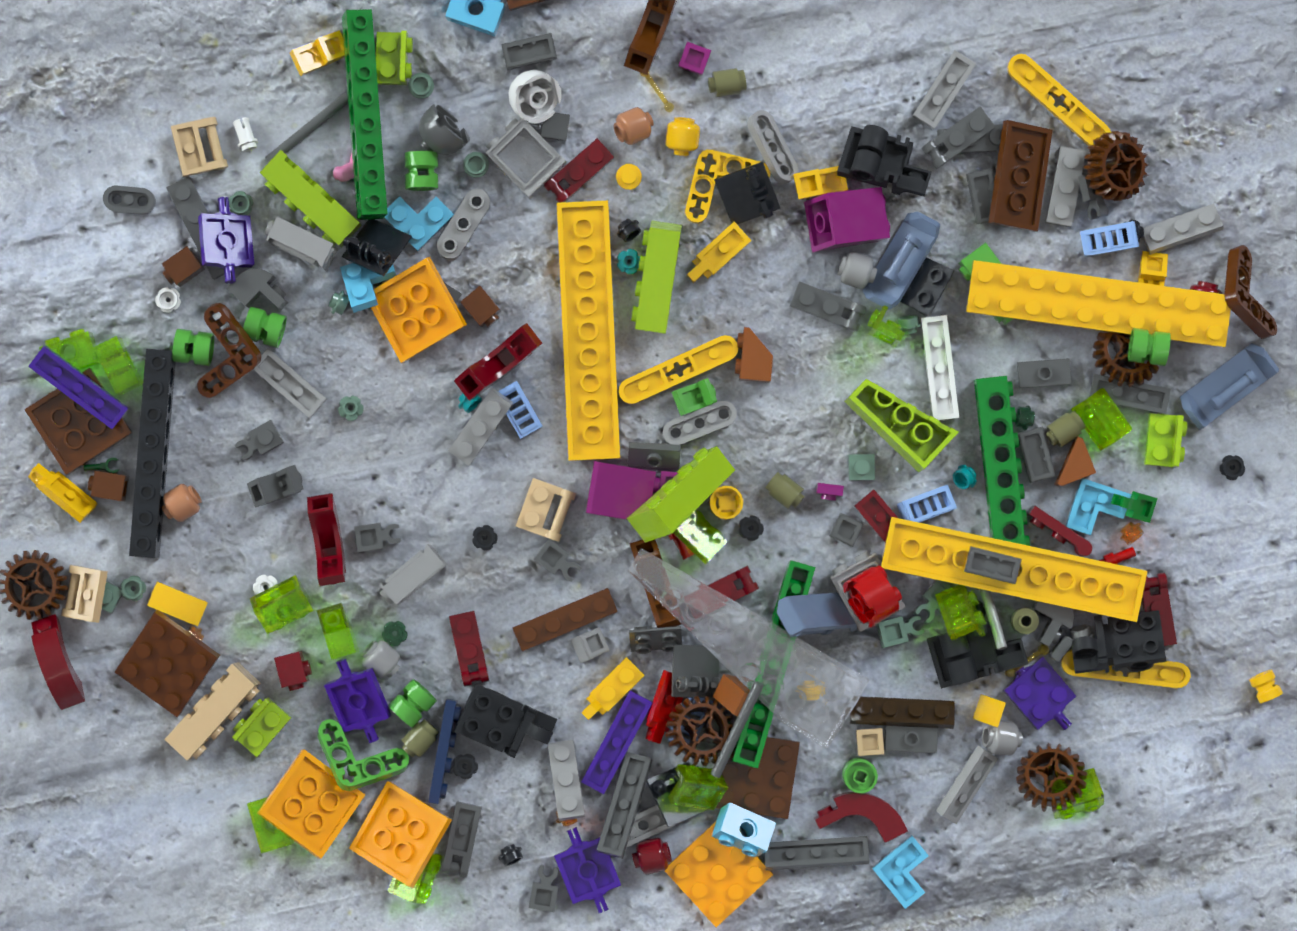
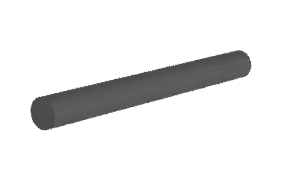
[265,93,348,162]
[711,681,764,778]

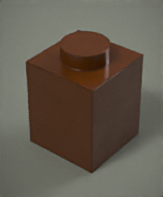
[162,246,205,287]
[460,286,501,327]
[88,471,130,502]

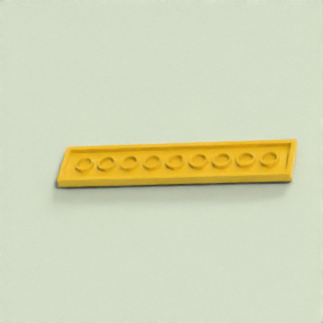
[557,200,620,461]
[966,260,1231,347]
[881,517,1147,622]

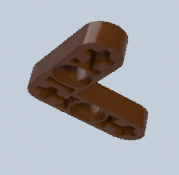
[1224,245,1277,339]
[197,303,262,398]

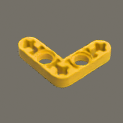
[685,149,770,224]

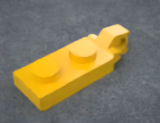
[687,222,752,283]
[28,463,98,523]
[581,657,645,720]

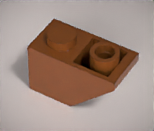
[735,327,773,383]

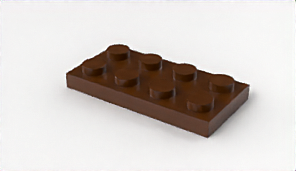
[988,120,1053,232]

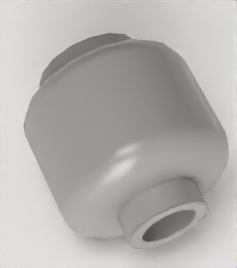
[837,252,877,289]
[361,640,400,679]
[982,721,1023,756]

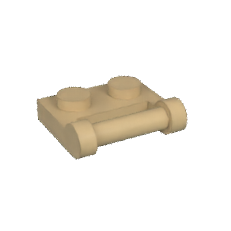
[170,117,228,177]
[516,478,577,542]
[61,565,108,623]

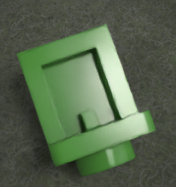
[672,378,717,416]

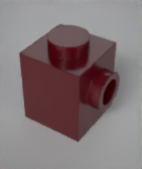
[274,651,312,691]

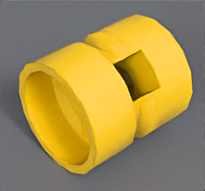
[709,486,743,520]

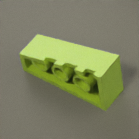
[260,150,362,248]
[844,379,959,472]
[627,446,735,543]

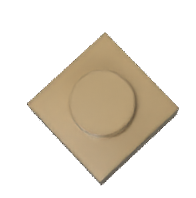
[856,728,884,756]

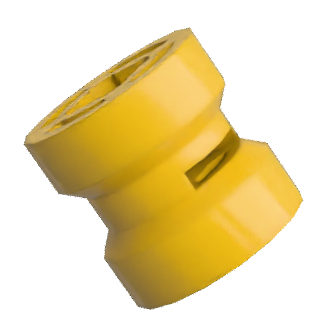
[1249,669,1283,703]

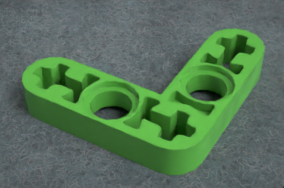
[317,719,409,791]

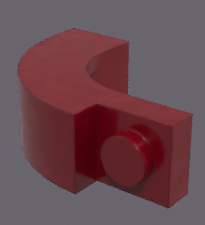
[454,323,543,401]
[307,493,346,586]
[31,614,85,710]
[814,792,908,843]

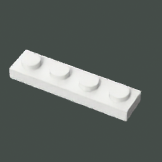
[921,315,959,420]

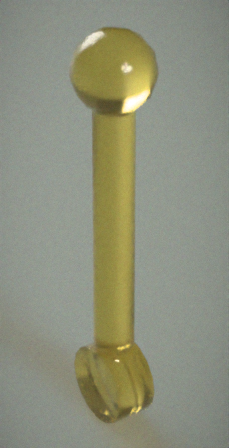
[640,71,674,112]
[1005,644,1049,678]

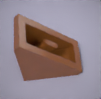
[1054,437,1096,487]
[713,674,754,717]

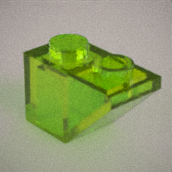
[316,603,359,660]

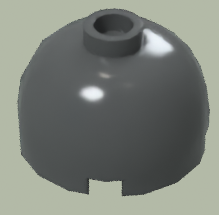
[419,104,470,155]

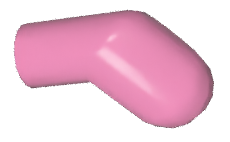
[333,153,354,182]

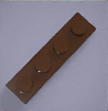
[512,588,618,651]

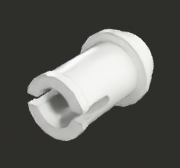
[233,117,258,152]

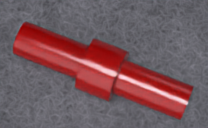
[1098,547,1136,565]

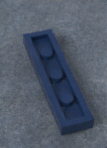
[428,699,461,804]

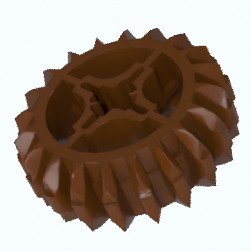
[1082,131,1149,201]
[1092,331,1159,388]
[0,550,68,620]
[665,696,734,766]
[1016,743,1087,813]

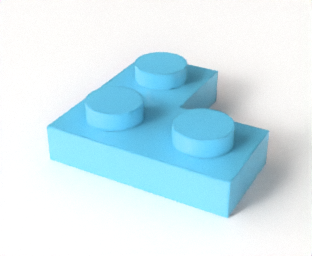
[384,196,454,251]
[340,263,397,313]
[1065,478,1132,535]
[872,835,929,909]

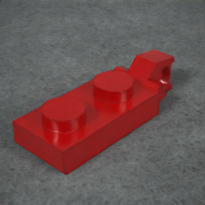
[645,670,683,744]

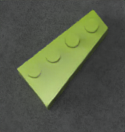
[631,220,682,334]

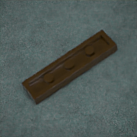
[850,696,955,729]

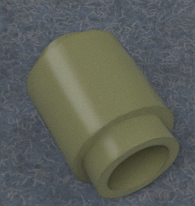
[708,68,747,97]
[1045,411,1086,448]
[765,472,805,509]
[1010,608,1039,634]
[401,719,439,758]

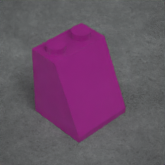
[804,187,890,252]
[586,461,660,520]

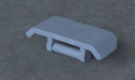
[862,212,940,310]
[1180,343,1279,430]
[777,593,857,637]

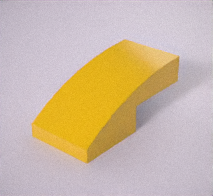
[289,30,345,76]
[793,166,848,200]
[1138,251,1168,286]
[147,581,208,626]
[973,694,1006,727]

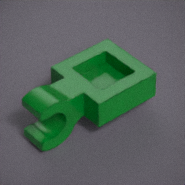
[1111,491,1158,523]

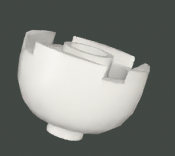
[509,70,561,124]

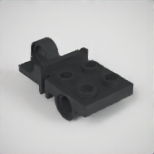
[837,125,932,197]
[1072,610,1167,674]
[926,621,1029,689]
[454,684,558,758]

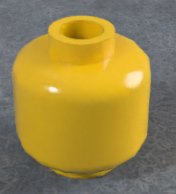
[665,117,700,156]

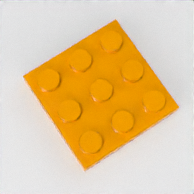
[370,257,467,363]
[257,749,365,859]
[349,781,452,888]
[665,820,773,927]

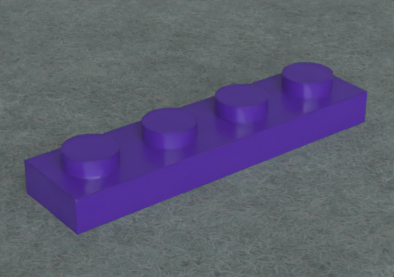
[28,345,128,429]
[581,690,653,794]

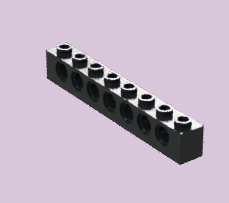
[129,349,176,558]

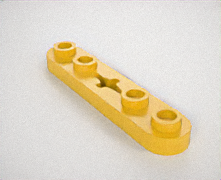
[1007,54,1111,146]
[619,335,738,404]
[1061,650,1191,688]

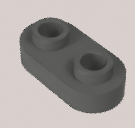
[103,185,156,215]

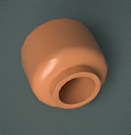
[613,107,654,145]
[162,484,202,522]

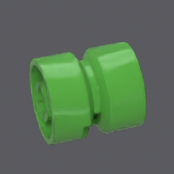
[405,151,438,191]
[243,306,287,348]
[1128,328,1171,366]
[172,329,215,366]
[388,679,437,728]
[842,757,878,794]

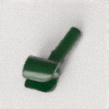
[83,457,119,474]

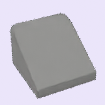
[571,627,610,663]

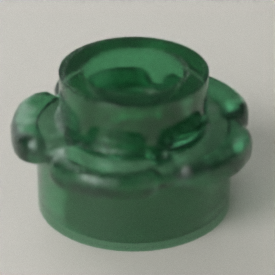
[1015,405,1035,431]
[382,621,408,646]

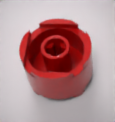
[843,565,902,628]

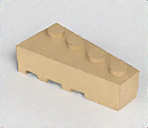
[164,662,261,761]

